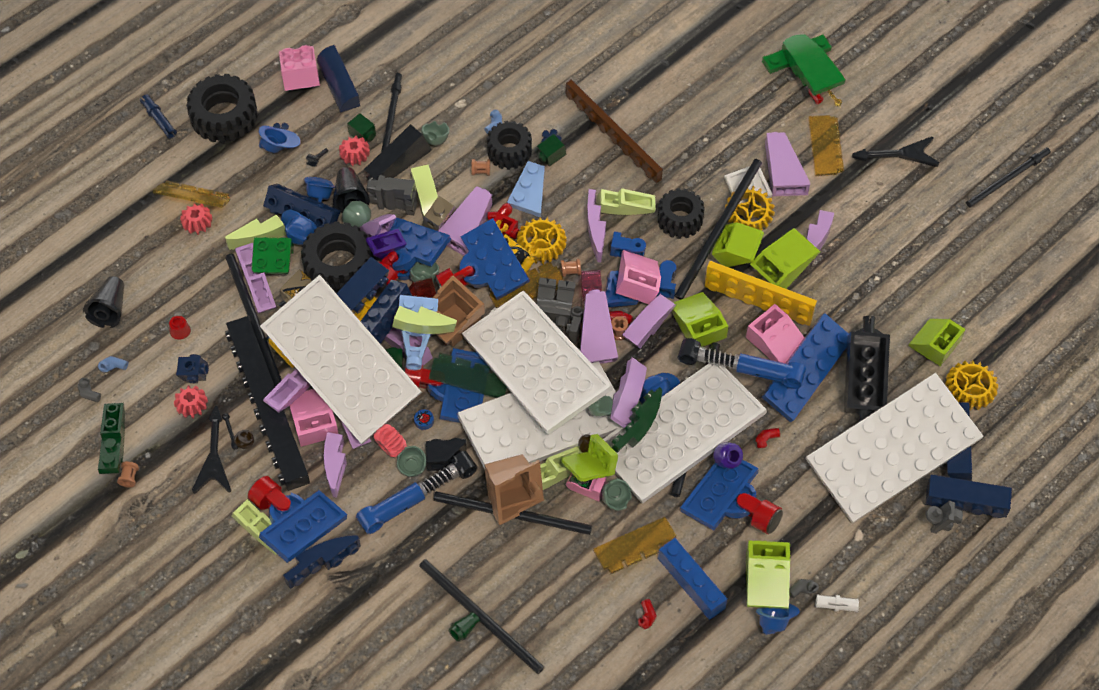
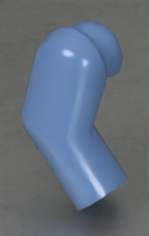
[484,110,502,134]
[98,356,128,372]

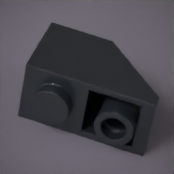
[426,438,467,471]

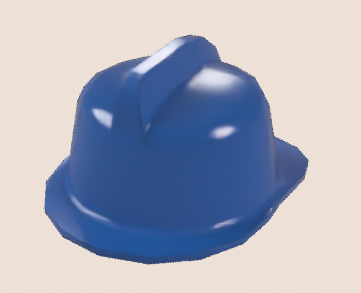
[258,126,300,153]
[304,177,335,202]
[281,210,317,245]
[639,373,680,404]
[756,604,800,635]

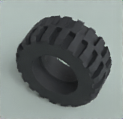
[186,74,258,143]
[301,222,374,294]

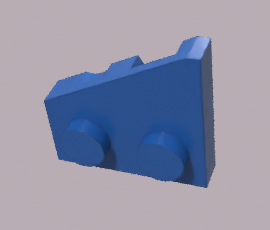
[605,271,638,307]

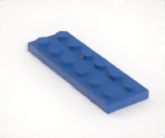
[761,313,849,422]

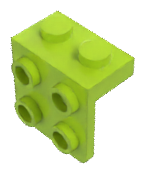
[562,434,618,482]

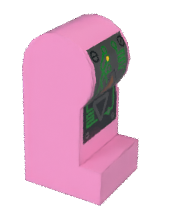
[566,473,606,502]

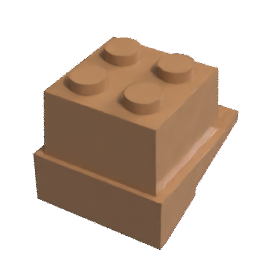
[433,276,485,347]
[484,454,544,525]

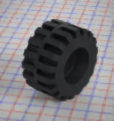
[487,121,532,170]
[657,188,705,239]

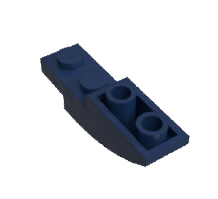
[283,535,361,589]

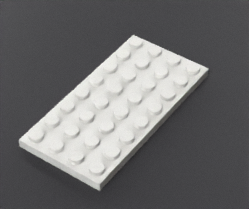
[260,275,422,444]
[462,290,613,435]
[457,361,620,469]
[603,362,767,504]
[806,373,984,524]

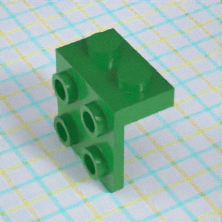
[252,237,294,274]

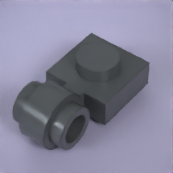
[566,306,584,344]

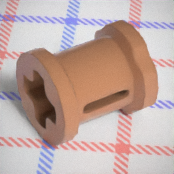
[471,159,490,176]
[561,259,581,277]
[611,316,628,340]
[117,461,139,487]

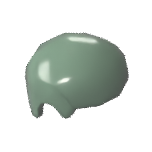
[421,121,450,146]
[342,201,371,228]
[410,262,439,286]
[587,395,613,417]
[397,446,427,477]
[601,478,632,511]

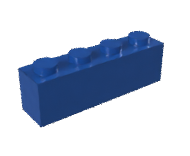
[658,538,727,620]

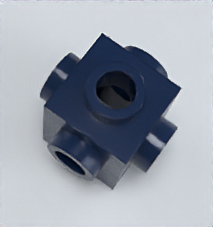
[176,354,209,383]

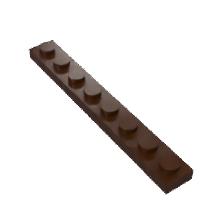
[565,79,663,183]

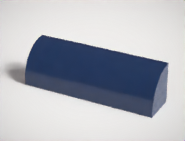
[317,44,360,113]
[947,402,972,481]

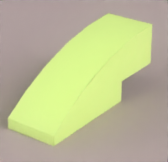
[411,165,438,223]
[596,189,656,215]
[225,215,286,249]
[392,306,457,334]
[540,446,582,490]
[232,499,277,555]

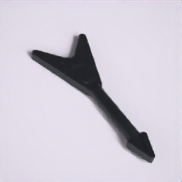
[852,136,939,167]
[192,406,231,494]

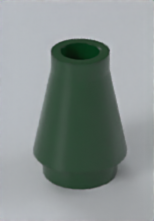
[449,612,480,642]

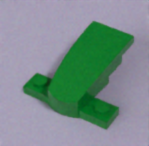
[762,34,846,96]

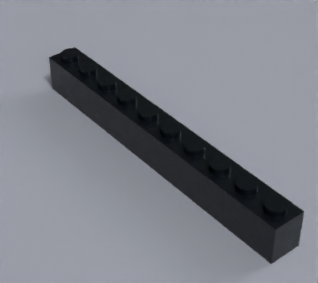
[225,316,310,491]

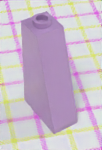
[765,132,810,196]
[438,186,492,256]
[579,289,618,364]

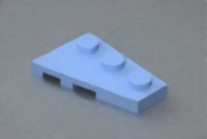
[507,161,545,217]

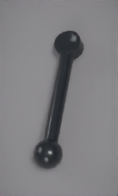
[222,413,239,450]

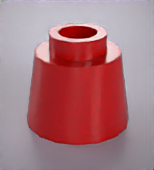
[169,316,191,340]

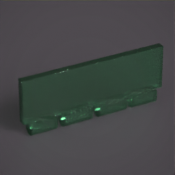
[429,352,507,398]

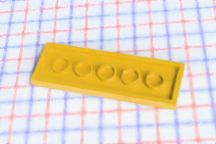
[704,261,817,326]

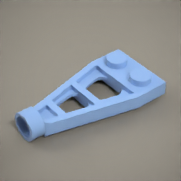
[399,295,438,370]

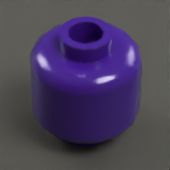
[713,442,743,469]

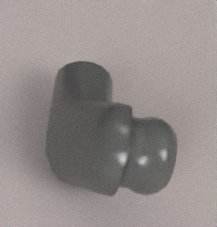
[78,378,101,402]
[789,579,819,599]

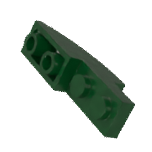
[611,387,662,453]
[98,403,125,474]

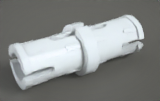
[815,594,859,612]

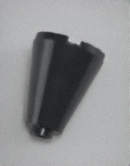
[333,167,370,213]
[83,276,124,328]

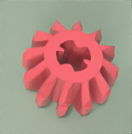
[339,136,370,166]
[180,203,212,235]
[174,385,208,419]
[374,424,407,457]

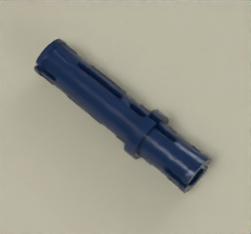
[140,94,177,139]

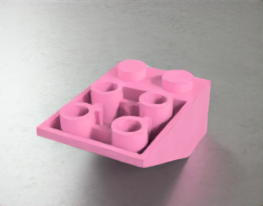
[279,45,320,91]
[616,250,661,304]
[746,304,804,363]
[289,389,338,447]

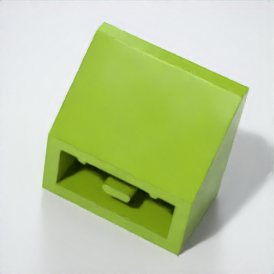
[712,222,764,267]
[908,319,966,367]

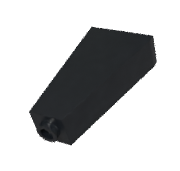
[364,124,432,180]

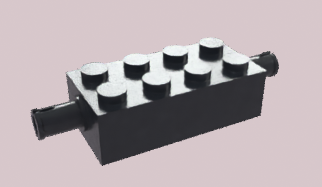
[844,316,890,423]

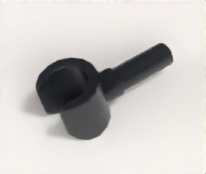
[306,148,328,167]

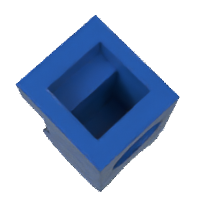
[610,231,646,257]
[657,260,676,299]

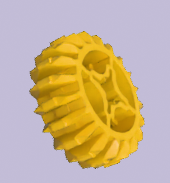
[725,186,775,230]
[517,217,567,264]
[945,360,998,411]

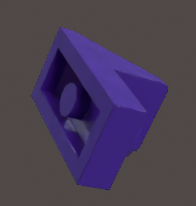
[366,229,407,259]

